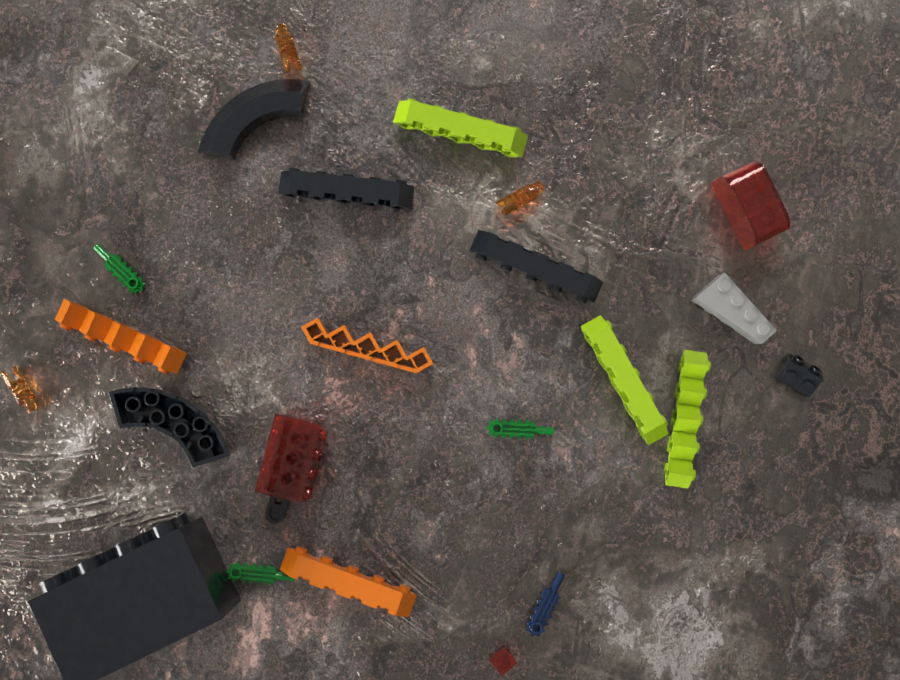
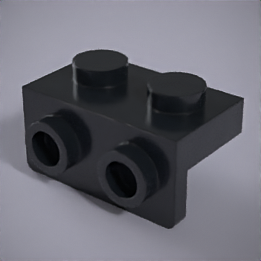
[775,353,824,397]

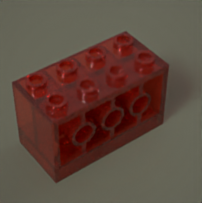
[254,414,328,503]

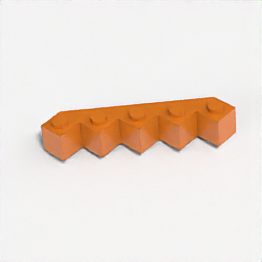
[54,299,187,375]
[301,317,434,374]
[280,546,417,617]

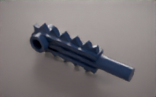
[526,572,565,637]

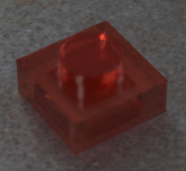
[489,646,517,676]

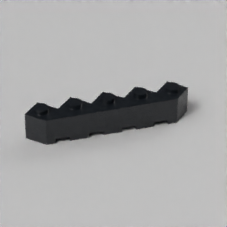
[278,168,414,210]
[469,230,603,304]

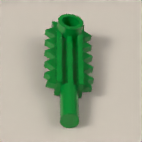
[93,244,146,295]
[486,418,554,440]
[226,561,295,586]

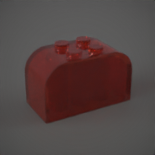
[711,160,790,251]

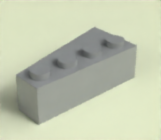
[690,273,777,345]

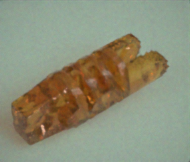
[275,23,302,72]
[496,181,544,216]
[0,366,37,413]

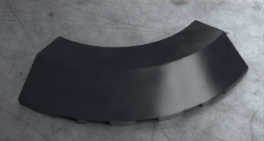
[198,79,310,161]
[109,387,231,468]

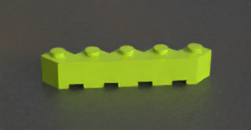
[393,98,528,157]
[580,315,669,445]
[664,350,711,489]

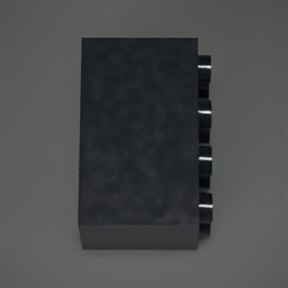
[28,513,241,680]

